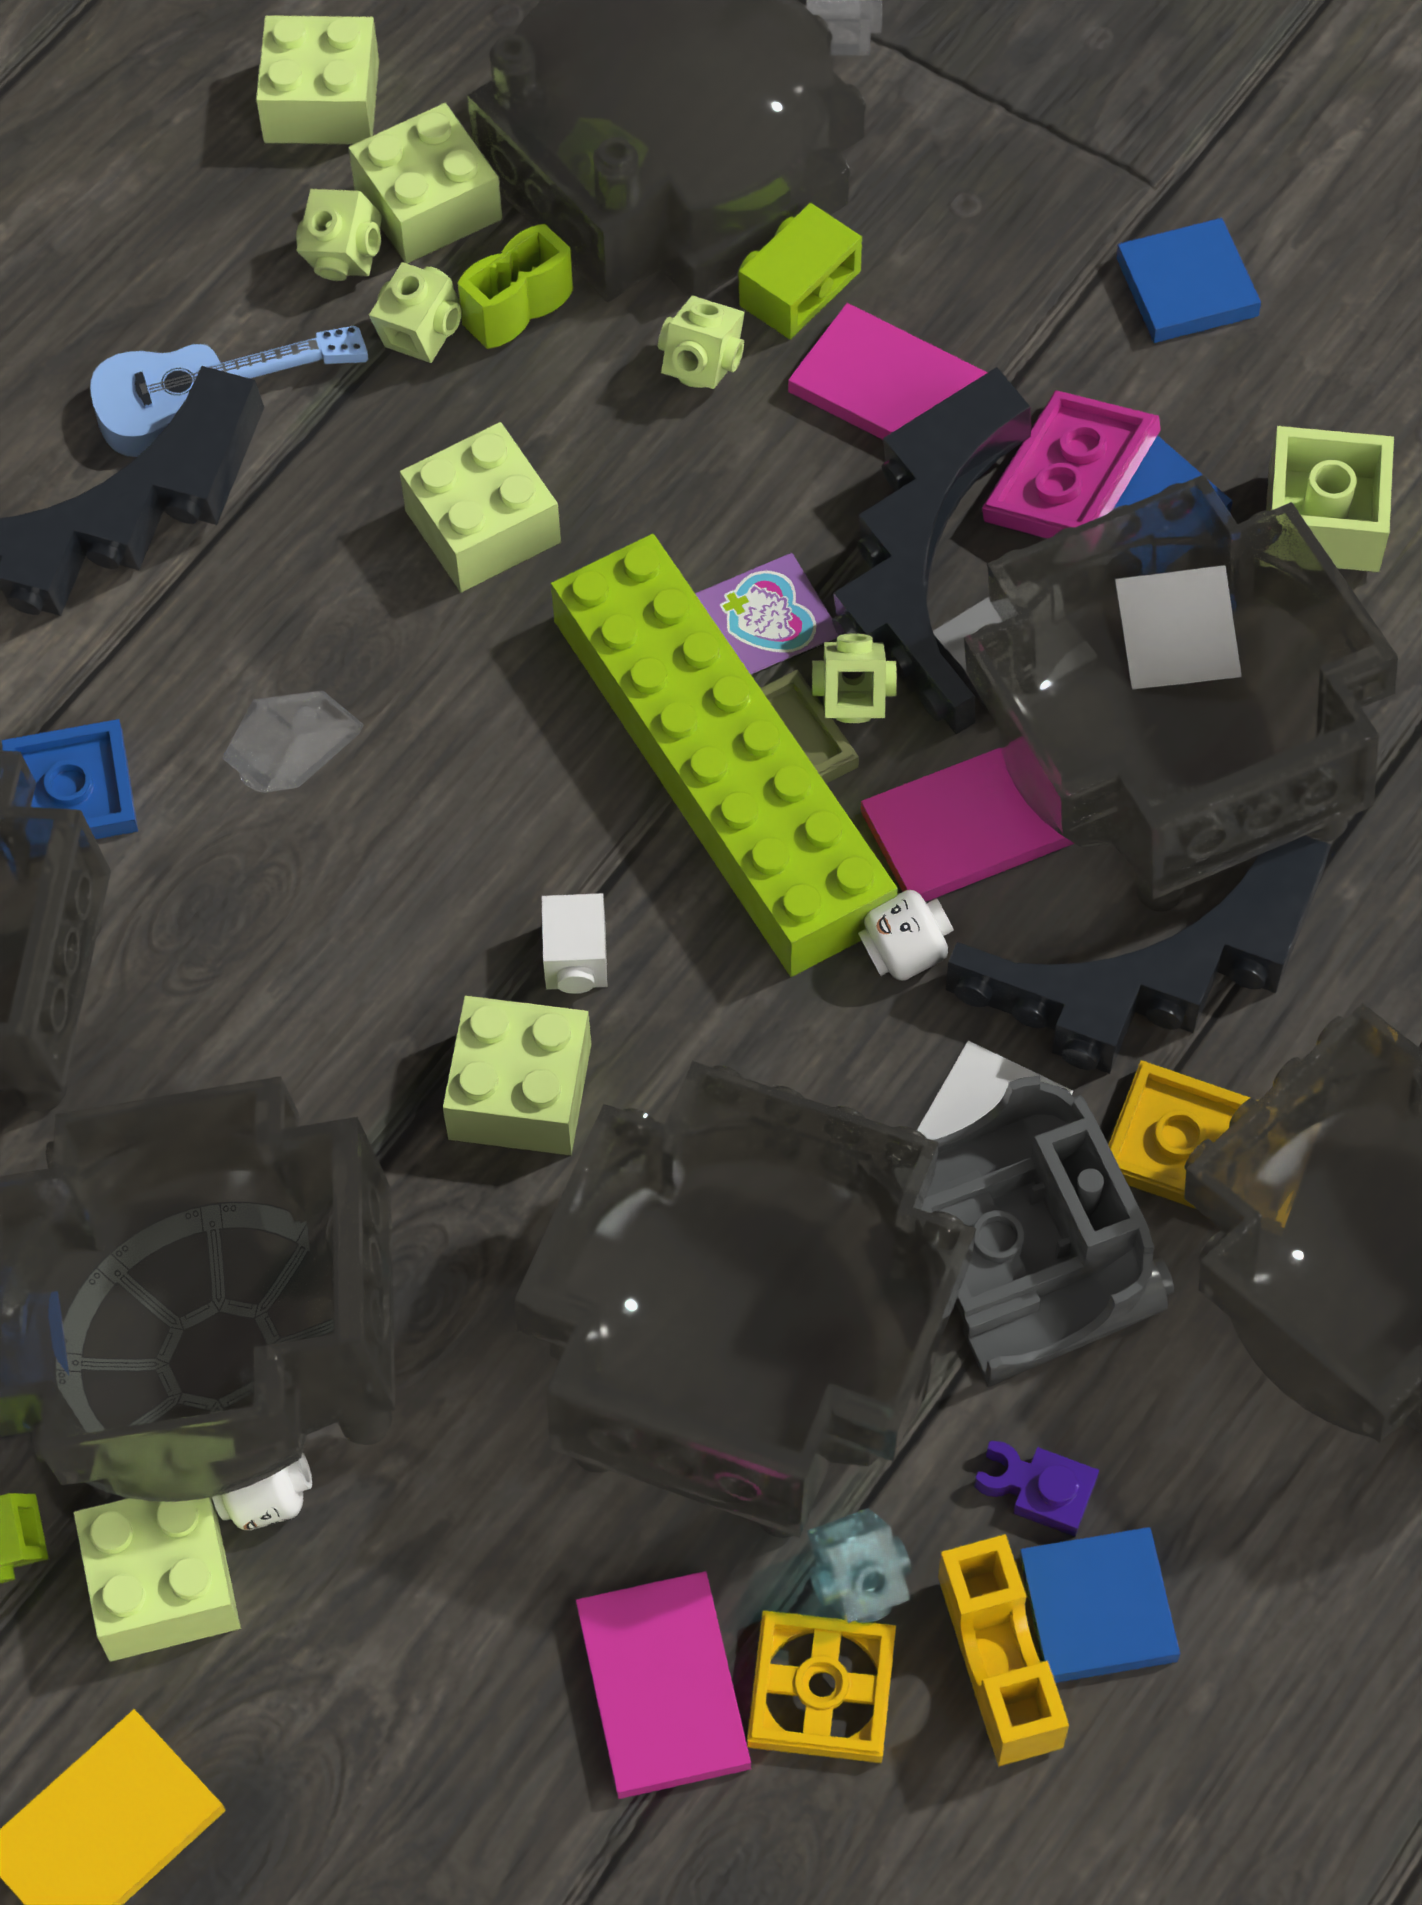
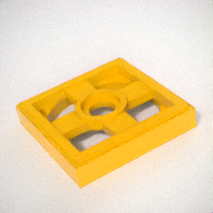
[747,1610,896,1763]

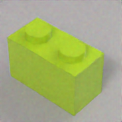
[738,202,862,340]

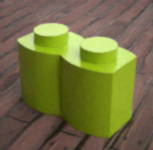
[458,224,573,349]

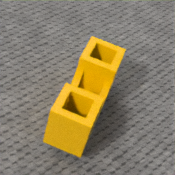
[938,1534,1069,1767]

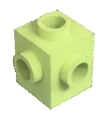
[296,189,383,281]
[369,262,461,363]
[658,296,745,389]
[812,634,896,723]

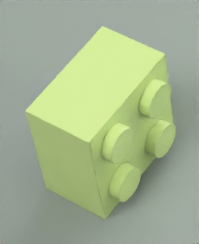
[256,16,379,144]
[348,103,502,264]
[400,422,561,593]
[1263,426,1394,572]
[443,996,591,1155]
[74,1480,241,1662]

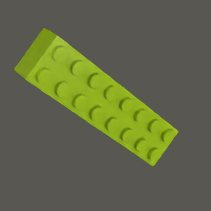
[551,533,898,977]

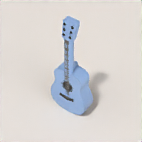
[90,326,368,457]

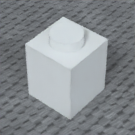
[542,893,607,994]

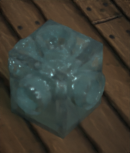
[807,1508,911,1623]

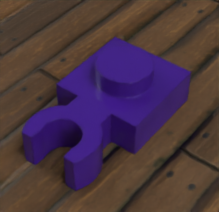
[974,1441,1099,1537]

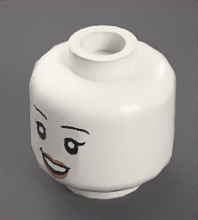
[858,890,954,981]
[209,1435,312,1530]

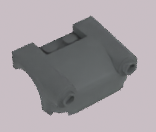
[887,1076,1174,1387]

